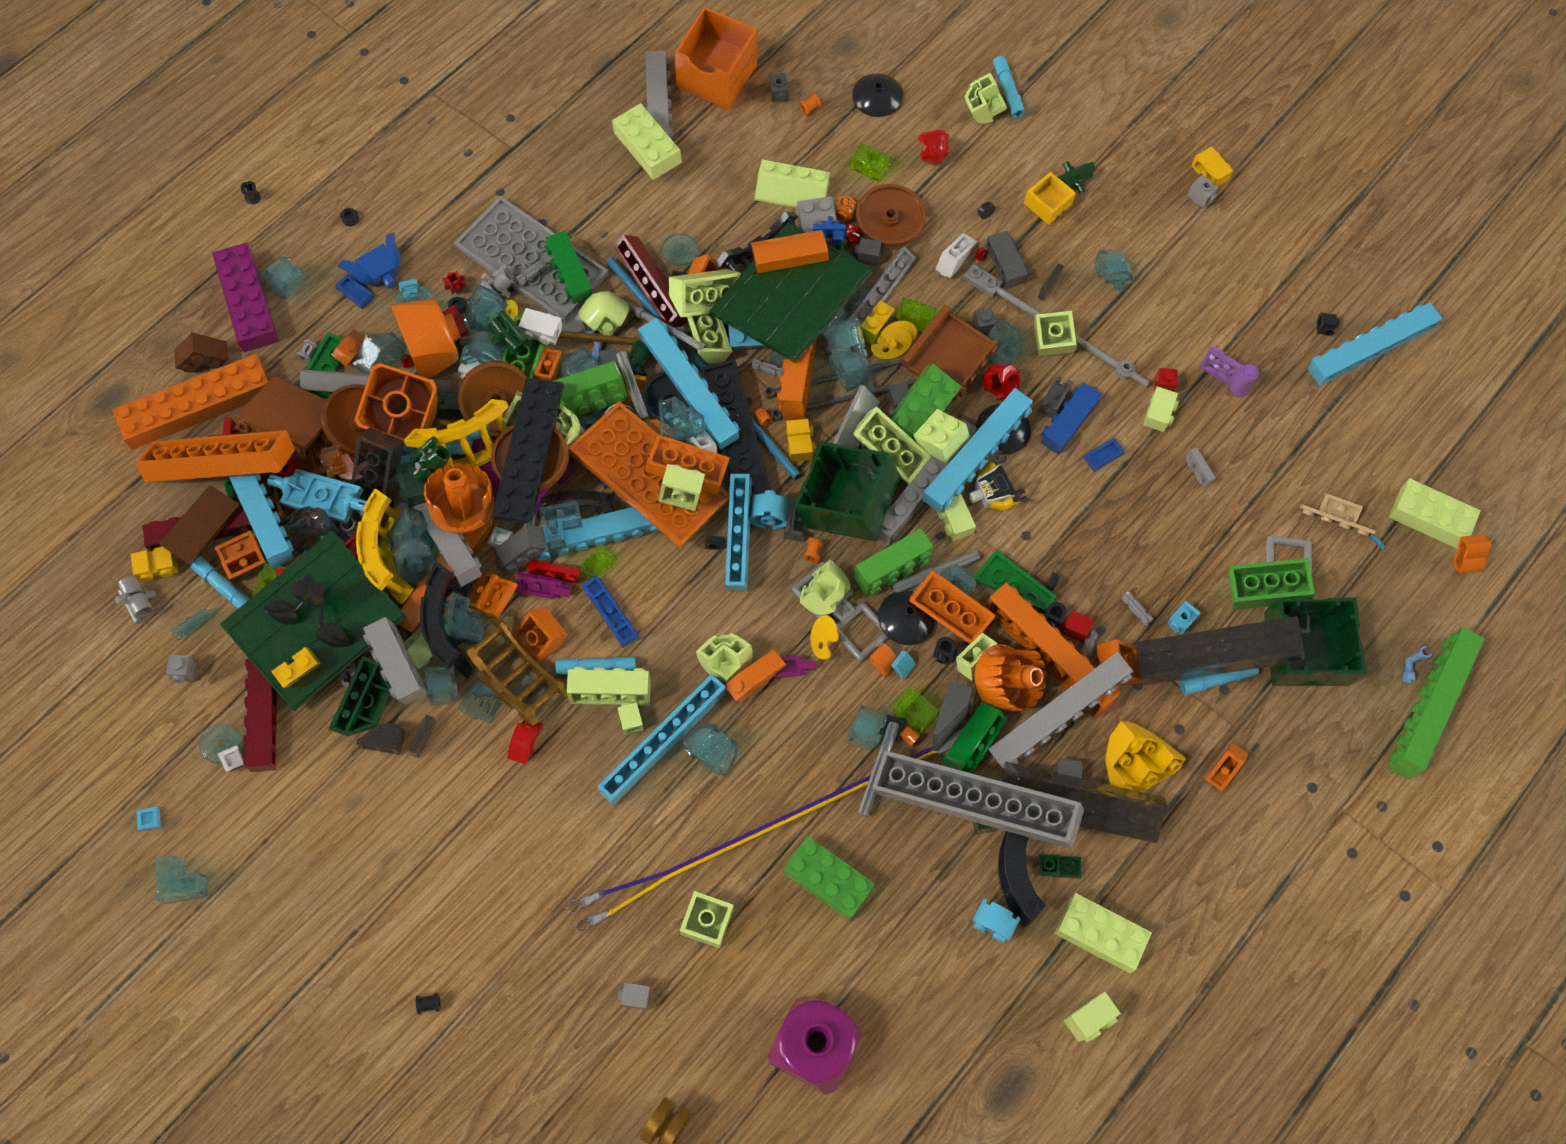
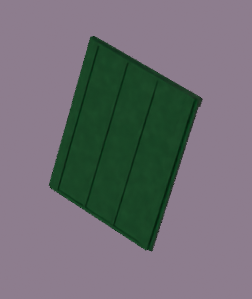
[709,224,873,363]
[221,531,407,712]

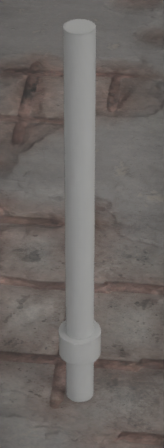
[629,303,704,351]

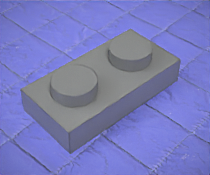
[1186,447,1216,488]

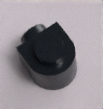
[1316,312,1339,336]
[1044,602,1066,628]
[933,637,956,664]

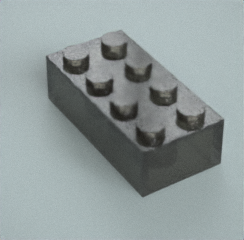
[351,427,404,513]

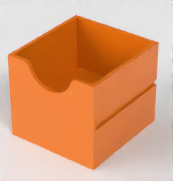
[675,7,758,110]

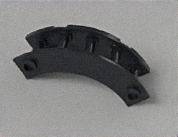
[714,211,798,274]
[420,562,476,679]
[997,831,1046,928]

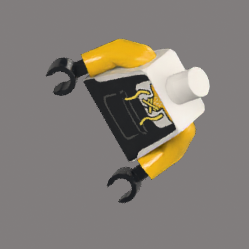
[968,451,1028,511]

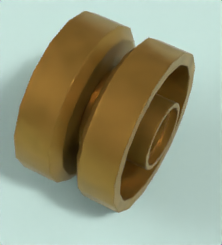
[639,1096,691,1144]

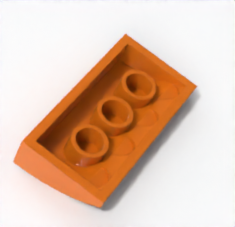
[751,230,829,273]
[645,434,730,495]
[909,570,996,644]

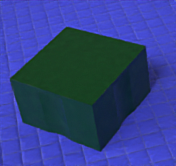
[794,441,901,542]
[1264,598,1366,686]

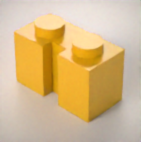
[1191,146,1234,187]
[859,300,895,344]
[786,419,816,462]
[131,547,179,582]
[271,647,321,688]

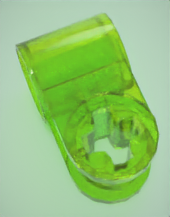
[582,544,617,581]

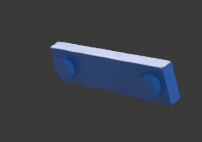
[581,575,639,648]

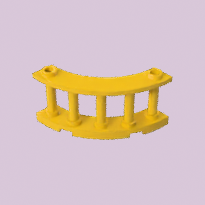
[403,399,509,475]
[356,489,414,605]

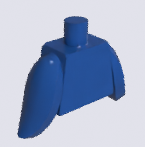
[337,233,401,289]

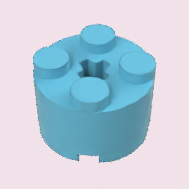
[750,490,790,530]
[972,898,1021,943]

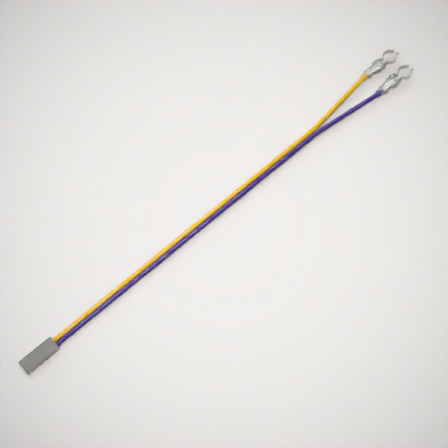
[565,729,963,933]

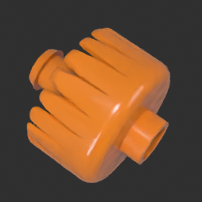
[424,463,495,534]
[975,644,1047,711]

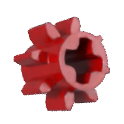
[844,223,860,247]
[443,271,466,294]
[276,459,298,478]

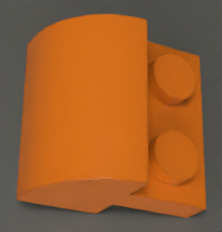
[215,530,267,581]
[464,572,518,619]

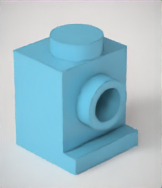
[1167,601,1200,635]

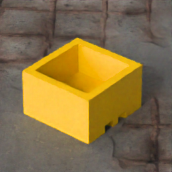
[1023,171,1076,225]

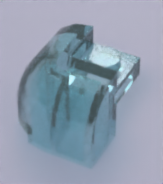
[1094,249,1133,291]
[463,285,507,338]
[987,318,1023,365]
[459,330,506,365]
[559,347,598,378]
[442,592,485,646]
[683,723,738,777]

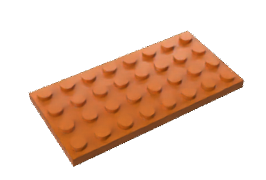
[568,401,730,548]

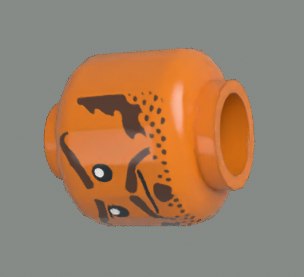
[834,195,857,222]

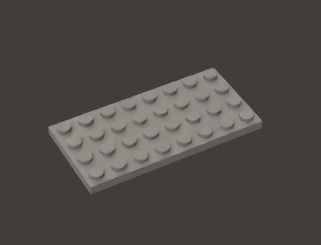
[454,196,609,323]

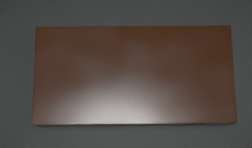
[159,485,241,566]

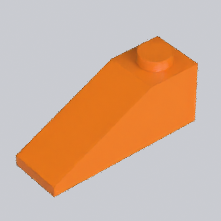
[724,649,787,703]

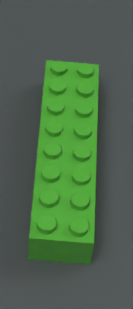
[1388,627,1485,780]

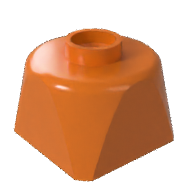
[390,299,461,379]
[355,363,437,443]

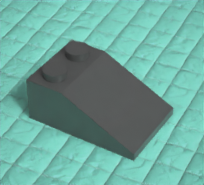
[932,681,975,751]

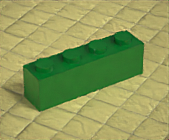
[544,231,593,304]
[940,702,1008,774]

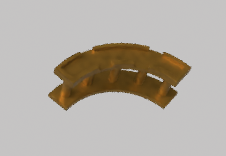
[457,618,568,726]

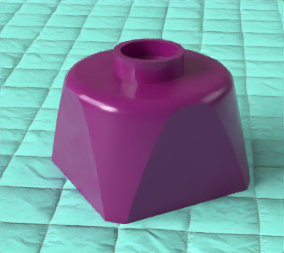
[768,997,862,1094]

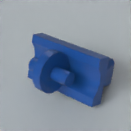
[813,216,847,245]

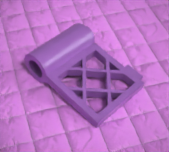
[1199,346,1259,397]

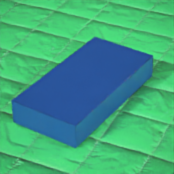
[335,274,374,309]
[1083,438,1125,472]

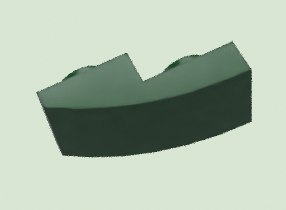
[1039,854,1081,879]

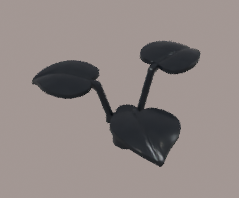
[264,573,353,647]

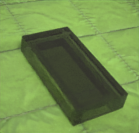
[1038,264,1064,301]
[408,715,437,758]

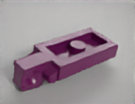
[516,572,572,599]
[772,656,816,678]

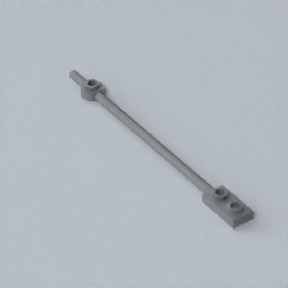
[963,264,1151,387]

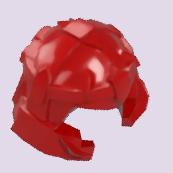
[918,130,949,166]
[982,364,1021,402]

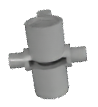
[477,264,515,303]
[115,576,156,624]

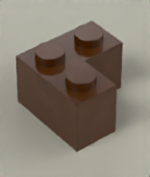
[174,332,228,373]

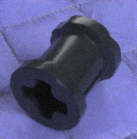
[240,181,261,204]
[415,992,441,1015]

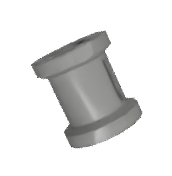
[296,339,319,364]

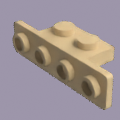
[1299,493,1376,536]

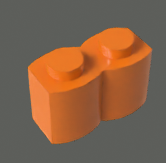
[1453,534,1492,574]

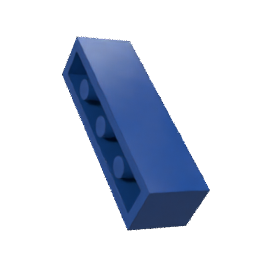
[1041,382,1102,455]

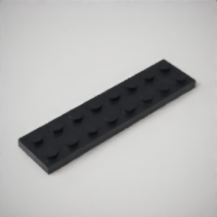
[700,358,771,500]
[492,378,564,524]

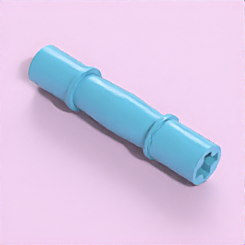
[993,56,1025,119]
[190,556,250,609]
[556,657,636,675]
[1179,660,1259,696]

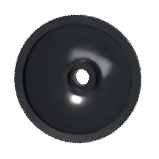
[852,73,903,117]
[642,372,693,424]
[976,404,1031,455]
[878,591,935,645]

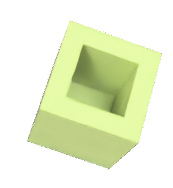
[618,702,644,735]

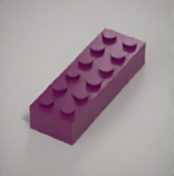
[212,242,279,353]

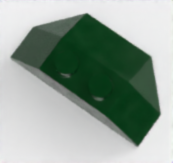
[329,656,392,737]

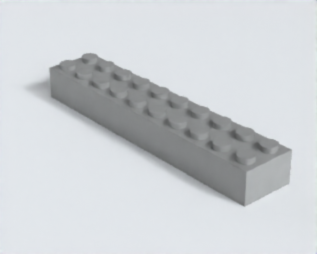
[872,751,1084,849]

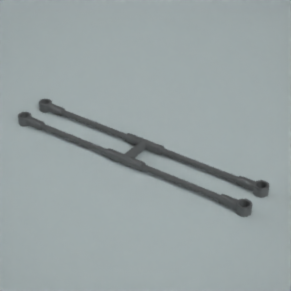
[764,359,917,422]

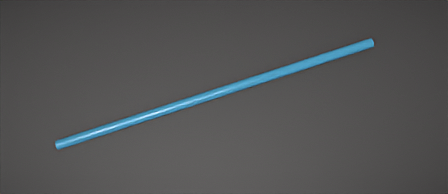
[606,257,801,480]

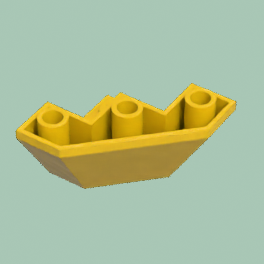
[1105,721,1186,800]

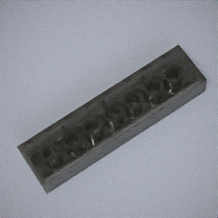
[1136,616,1305,685]
[1000,762,1167,843]

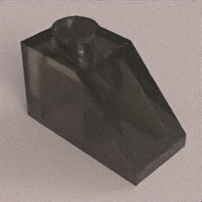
[356,722,406,755]

